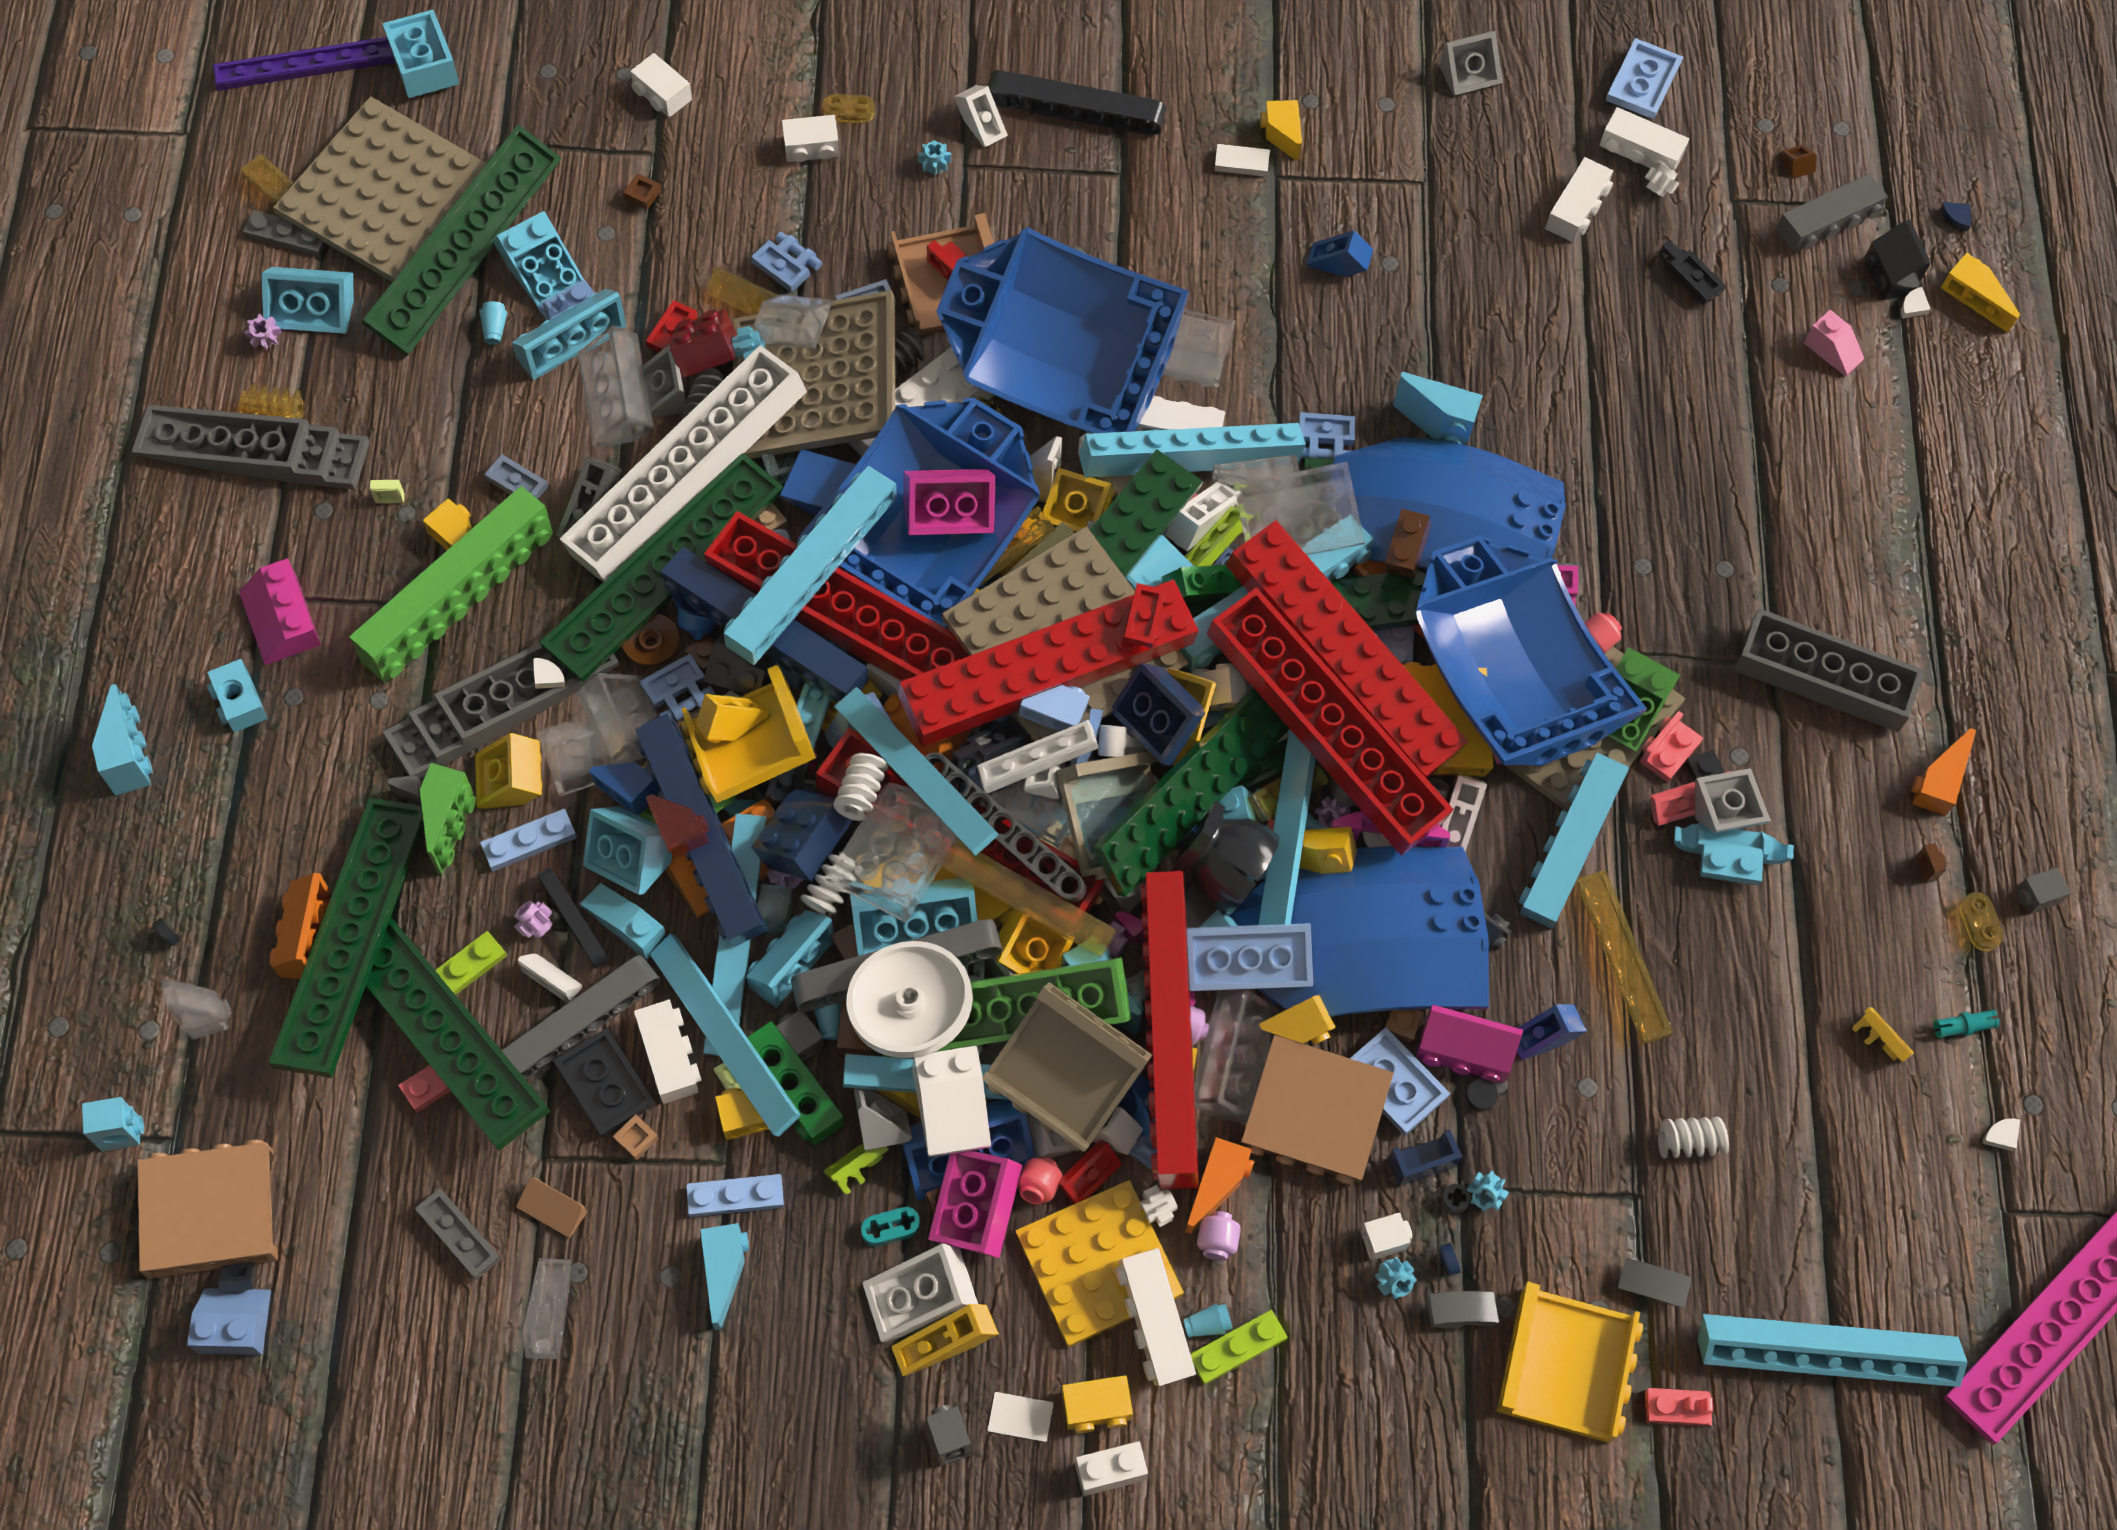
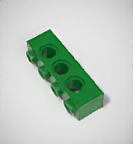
[1161,565,1243,603]
[747,1021,844,1146]

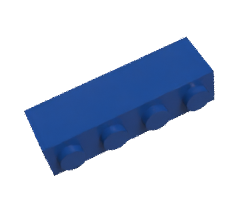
[901,1099,1036,1200]

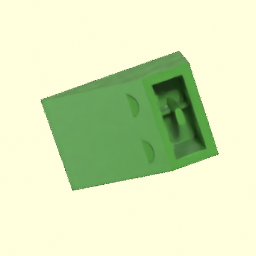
[1608,647,1680,752]
[420,763,476,875]

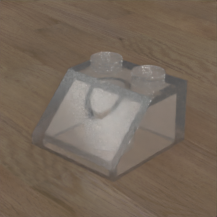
[537,722,612,796]

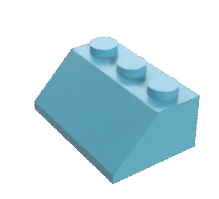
[262,267,354,334]
[583,806,675,895]
[746,910,834,1008]

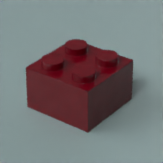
[669,308,737,378]

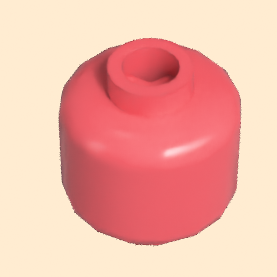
[1584,612,1622,654]
[1017,1157,1062,1205]

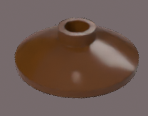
[622,613,680,666]

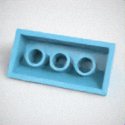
[512,289,626,380]
[850,876,978,956]

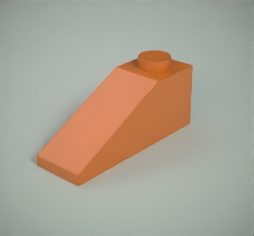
[1911,728,1976,816]
[1185,1137,1254,1234]

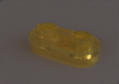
[823,94,875,123]
[1960,892,2004,951]

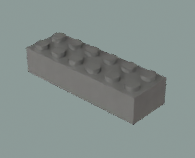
[1733,608,1924,732]

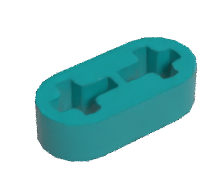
[861,1207,920,1247]

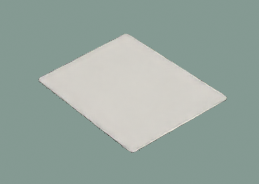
[988,1392,1053,1442]

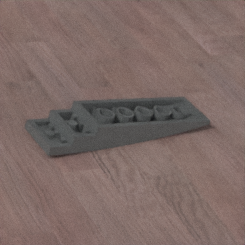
[132,405,370,490]
[383,643,619,778]

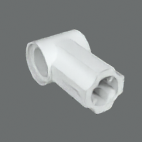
[1098,725,1147,757]

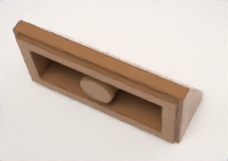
[516,1176,587,1239]

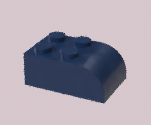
[1111,662,1205,765]
[751,788,852,881]

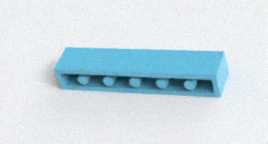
[1518,753,1629,929]

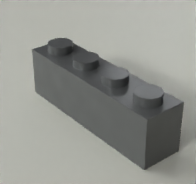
[1776,173,1888,253]

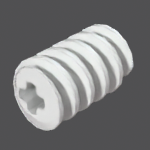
[833,753,889,821]
[800,852,865,916]
[1658,1117,1729,1158]

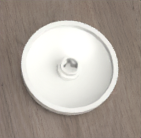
[846,941,973,1058]

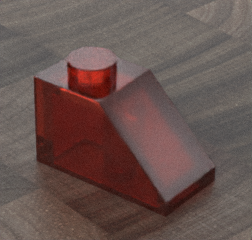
[646,795,710,858]

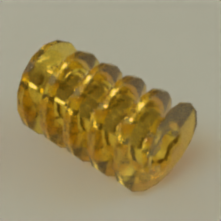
[239,383,303,419]

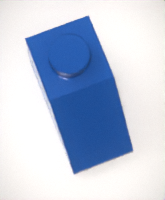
[1307,230,1373,277]
[589,762,661,816]
[1517,1004,1587,1060]

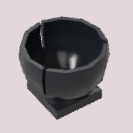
[1171,800,1280,915]

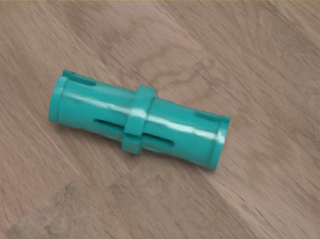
[1933,1009,1999,1039]

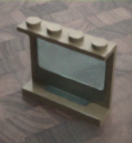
[1056,751,1180,881]

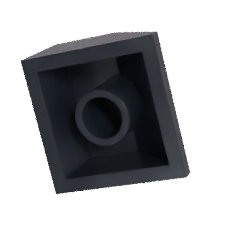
[1864,219,1931,300]
[704,625,776,694]

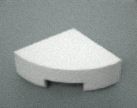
[1901,287,1930,318]
[534,658,565,689]
[1982,1119,2020,1151]

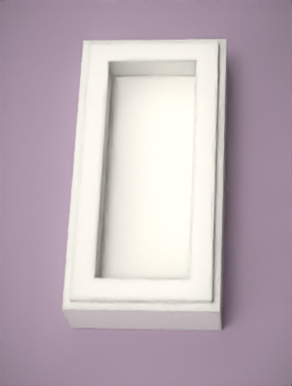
[1214,144,1270,177]

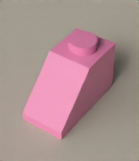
[1804,310,1864,377]

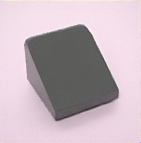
[387,775,422,806]

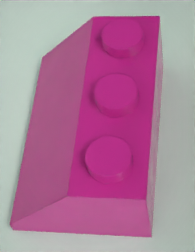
[903,469,995,535]
[239,558,321,665]
[1415,1005,1523,1083]
[928,1151,1022,1258]

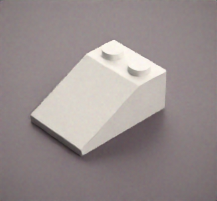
[912,1046,991,1157]
[862,1243,978,1343]

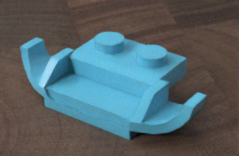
[1674,823,1794,886]

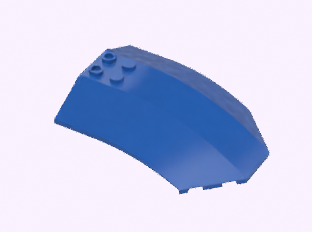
[936,227,1189,433]
[797,398,1040,629]
[1322,437,1566,570]
[1415,535,1647,766]
[1229,846,1489,1017]

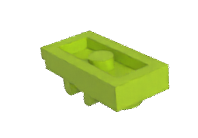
[823,1143,889,1194]

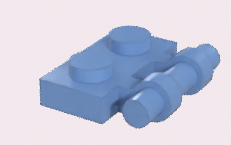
[751,232,822,293]
[1299,412,1355,459]
[639,654,715,721]

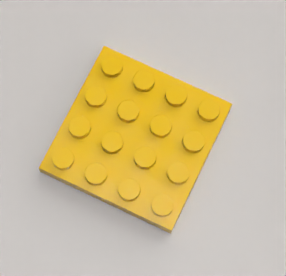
[1015,1180,1184,1348]

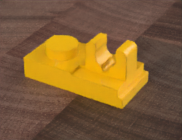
[1852,1007,1914,1062]

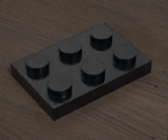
[553,1028,656,1139]

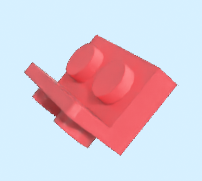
[1640,711,1703,783]

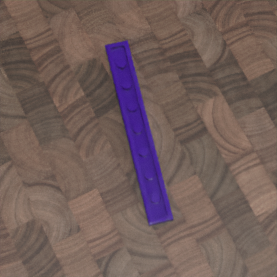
[213,37,396,91]

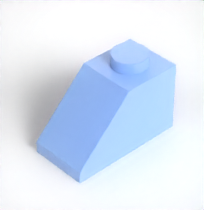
[1018,685,1090,732]

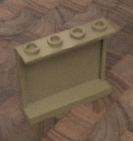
[983,982,1152,1152]

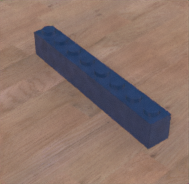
[661,547,869,703]
[635,713,768,946]

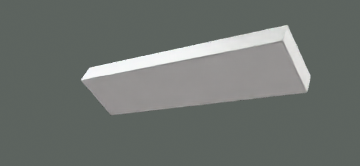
[977,720,1099,793]

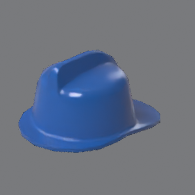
[673,595,717,641]
[1117,1073,1154,1137]

